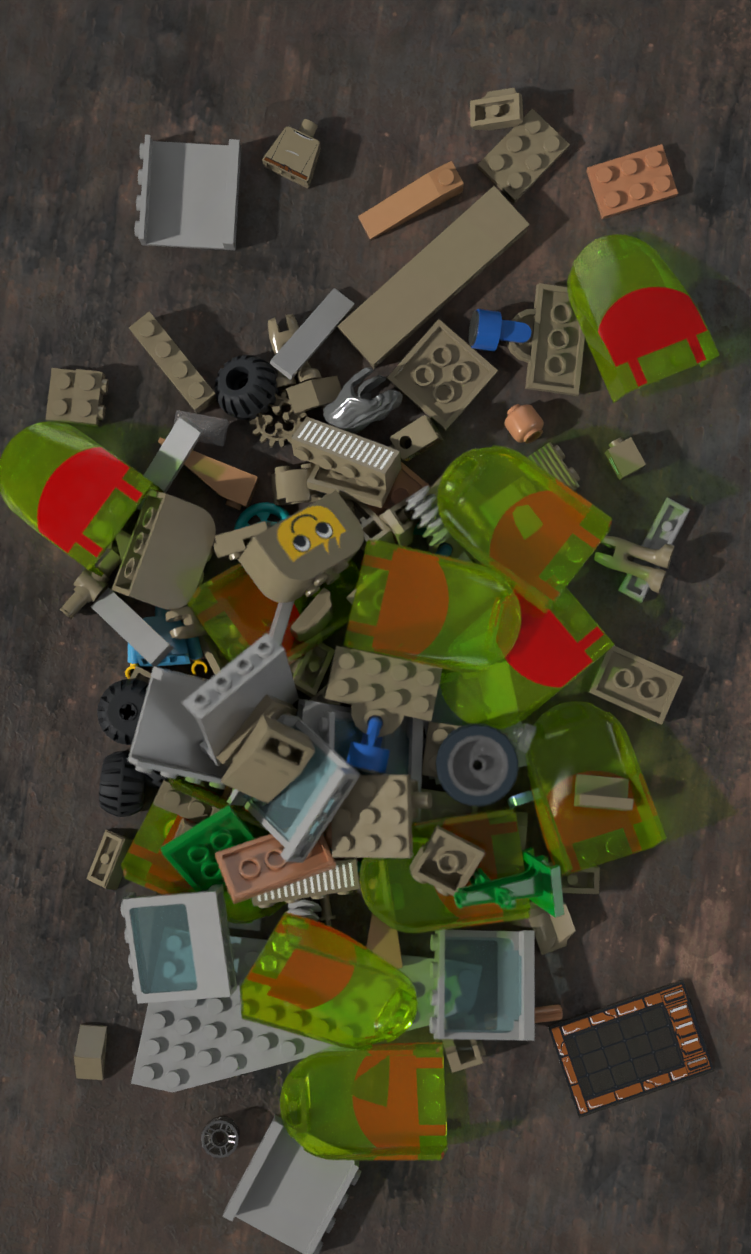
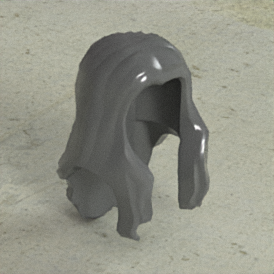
[323,367,403,434]

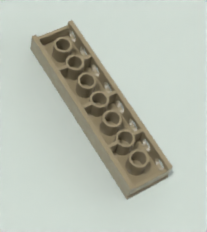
[337,186,530,368]

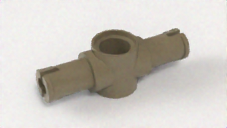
[60,549,122,620]

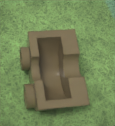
[271,463,325,506]
[442,1011,486,1073]

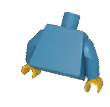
[125,606,207,679]

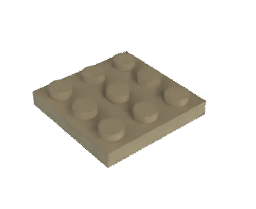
[387,319,498,431]
[331,775,413,858]

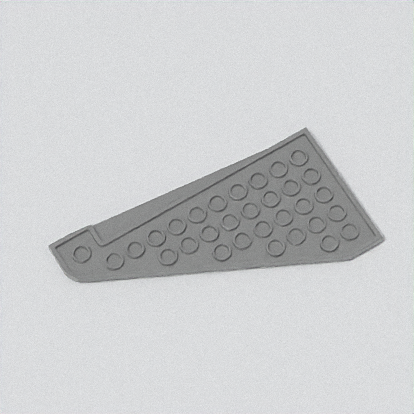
[131,925,482,1092]

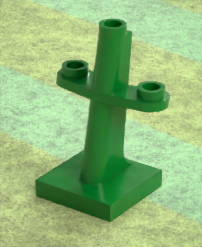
[454,847,564,918]

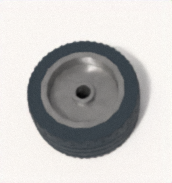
[436,723,519,806]

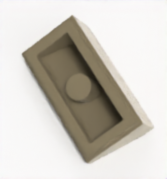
[86,830,136,890]

